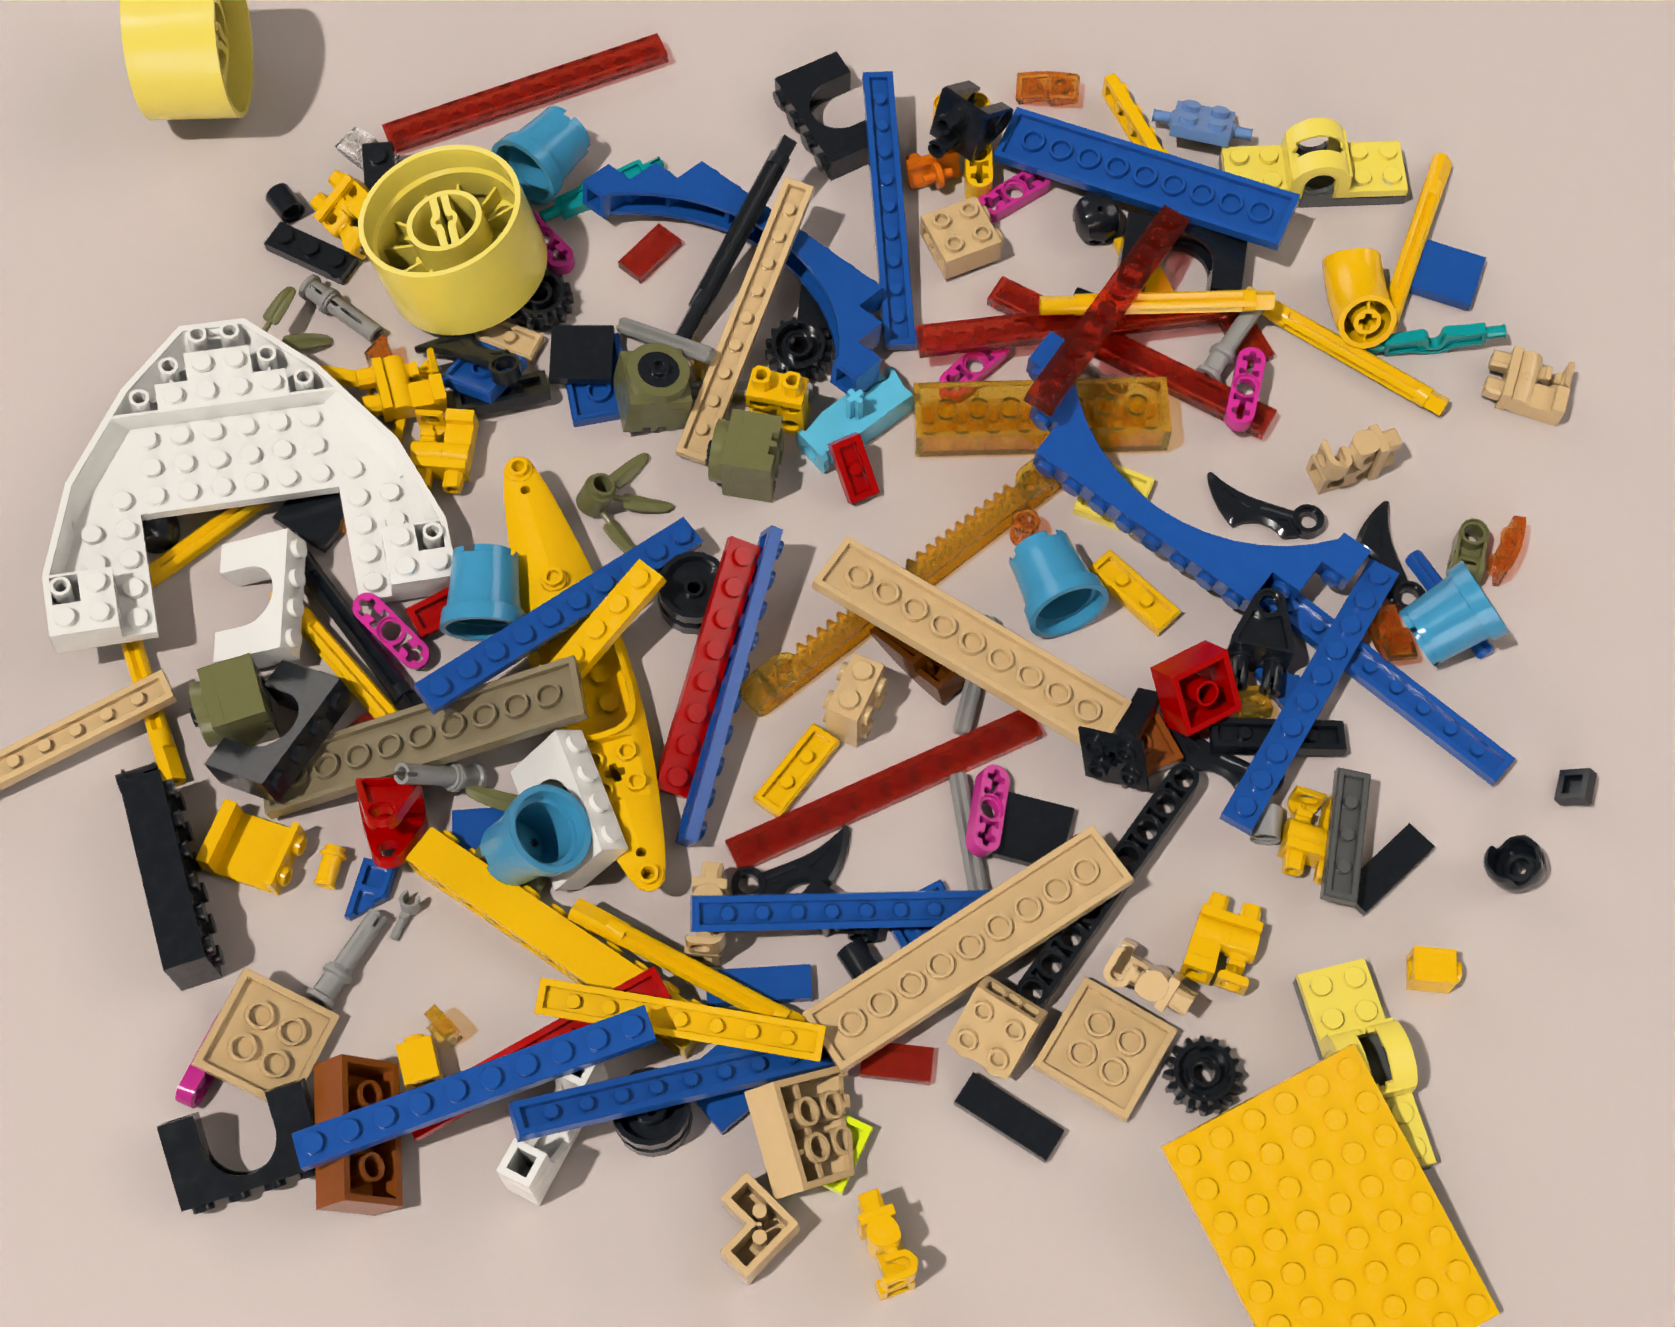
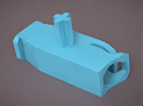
[796,366,913,473]

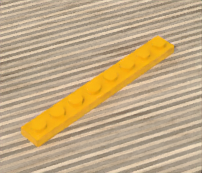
[534,977,826,1062]

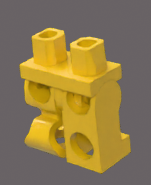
[310,170,370,260]
[355,347,447,423]
[745,365,812,434]
[409,408,479,494]
[1277,785,1332,885]
[1179,892,1264,996]
[857,1188,918,1301]

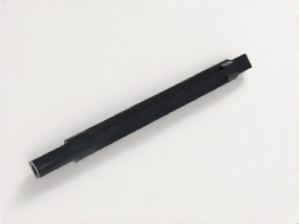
[675,134,797,340]
[290,529,424,710]

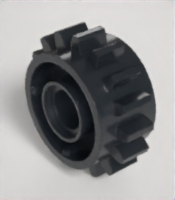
[511,269,574,333]
[765,317,833,380]
[1162,1035,1243,1116]

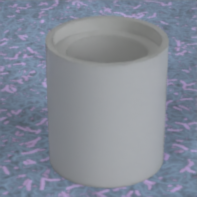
[1250,803,1282,845]

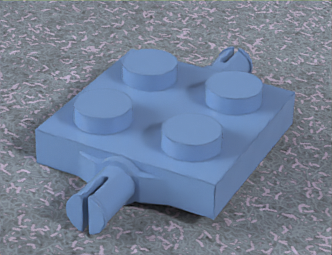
[1151,100,1253,148]

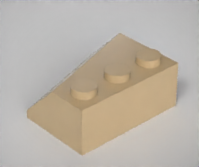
[744,1066,855,1200]

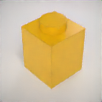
[1406,946,1462,994]
[395,1034,444,1091]

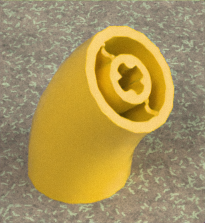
[1322,248,1397,349]

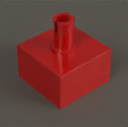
[1150,640,1243,737]

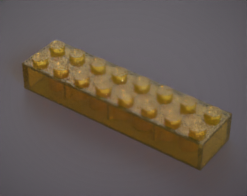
[913,377,1172,457]

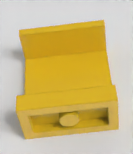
[195,799,307,896]

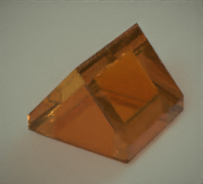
[364,335,392,367]

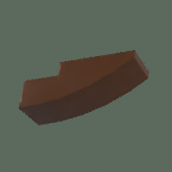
[870,626,965,705]

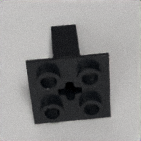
[1078,688,1160,790]

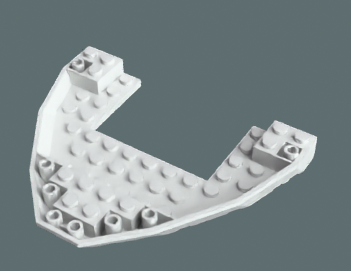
[42,318,453,653]

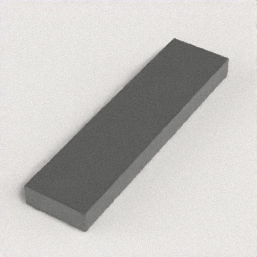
[1320,767,1371,907]

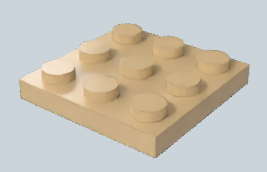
[191,967,340,1103]
[1032,976,1178,1123]

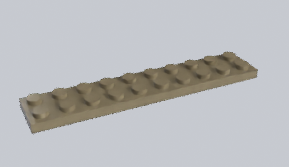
[263,655,589,819]

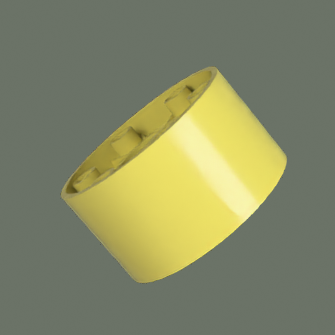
[120,0,253,121]
[358,145,548,336]

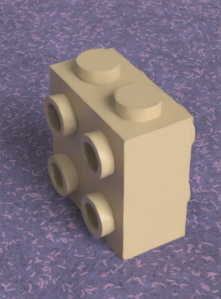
[920,196,1004,280]
[823,652,888,748]
[946,976,1048,1081]

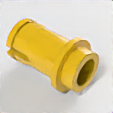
[313,844,347,890]

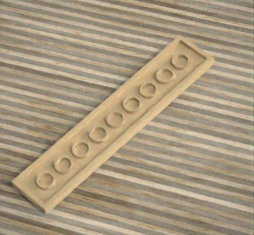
[812,536,1132,746]
[802,825,1134,1074]

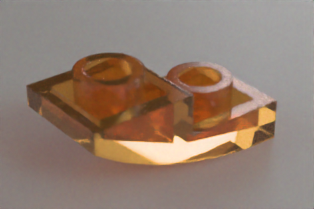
[1015,71,1080,107]
[1487,516,1526,587]
[1367,604,1418,662]

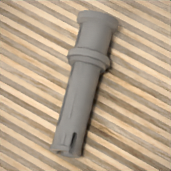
[298,274,383,344]
[1195,310,1265,386]
[394,761,488,792]
[306,908,388,1010]

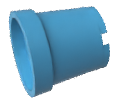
[491,106,590,206]
[1009,530,1109,638]
[439,544,525,642]
[1399,560,1510,666]
[480,784,591,886]

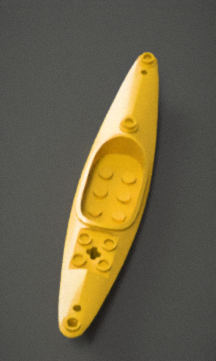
[504,456,666,892]

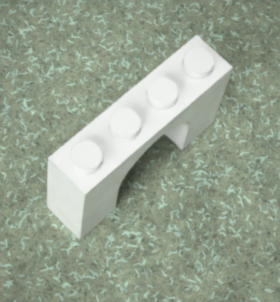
[213,528,307,669]
[511,730,628,891]
[496,1062,609,1206]

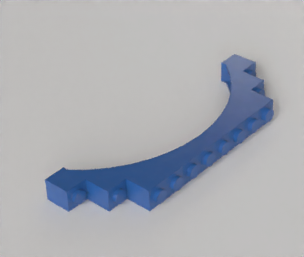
[583,161,883,394]
[1026,331,1371,612]

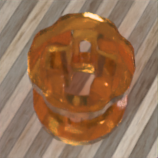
[1009,508,1041,546]

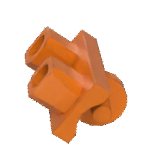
[905,150,961,190]

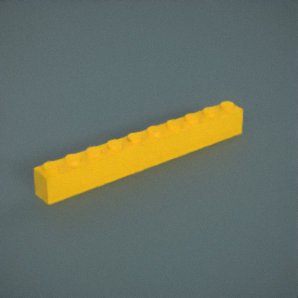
[405,826,703,1059]

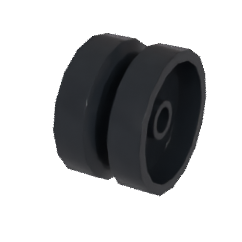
[658,551,720,635]
[612,1067,693,1157]

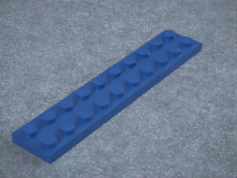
[994,107,1300,251]

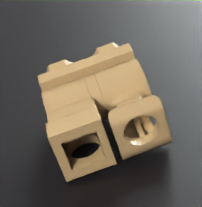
[1481,346,1575,426]
[1306,423,1403,495]
[684,861,729,967]
[1103,937,1198,1016]

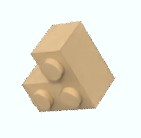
[720,1171,800,1285]

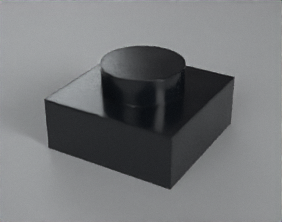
[1554,768,1597,806]

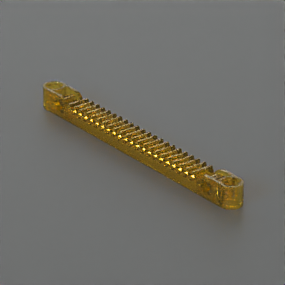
[739,458,1062,717]

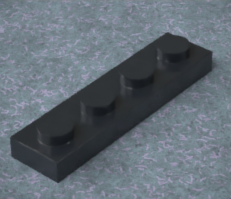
[1208,717,1347,756]

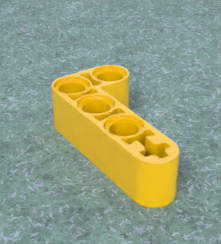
[932,92,993,199]

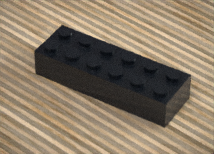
[119,769,225,991]

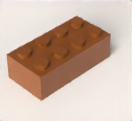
[314,1054,403,1216]

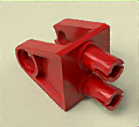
[355,777,429,869]

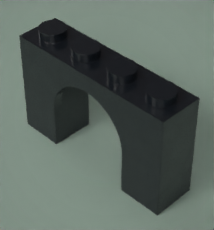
[773,51,869,181]
[1114,211,1247,292]
[204,660,355,804]
[157,1078,316,1214]

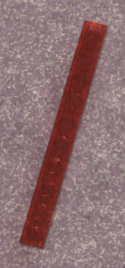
[382,33,669,154]
[1023,205,1190,417]
[987,276,1277,440]
[915,311,1227,358]
[725,710,1043,870]

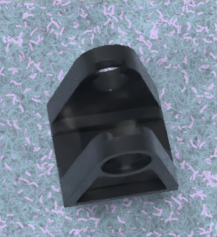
[928,80,1013,162]
[1227,588,1295,697]

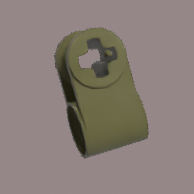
[1446,518,1489,584]

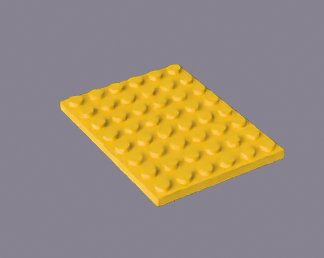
[1160,1044,1500,1327]

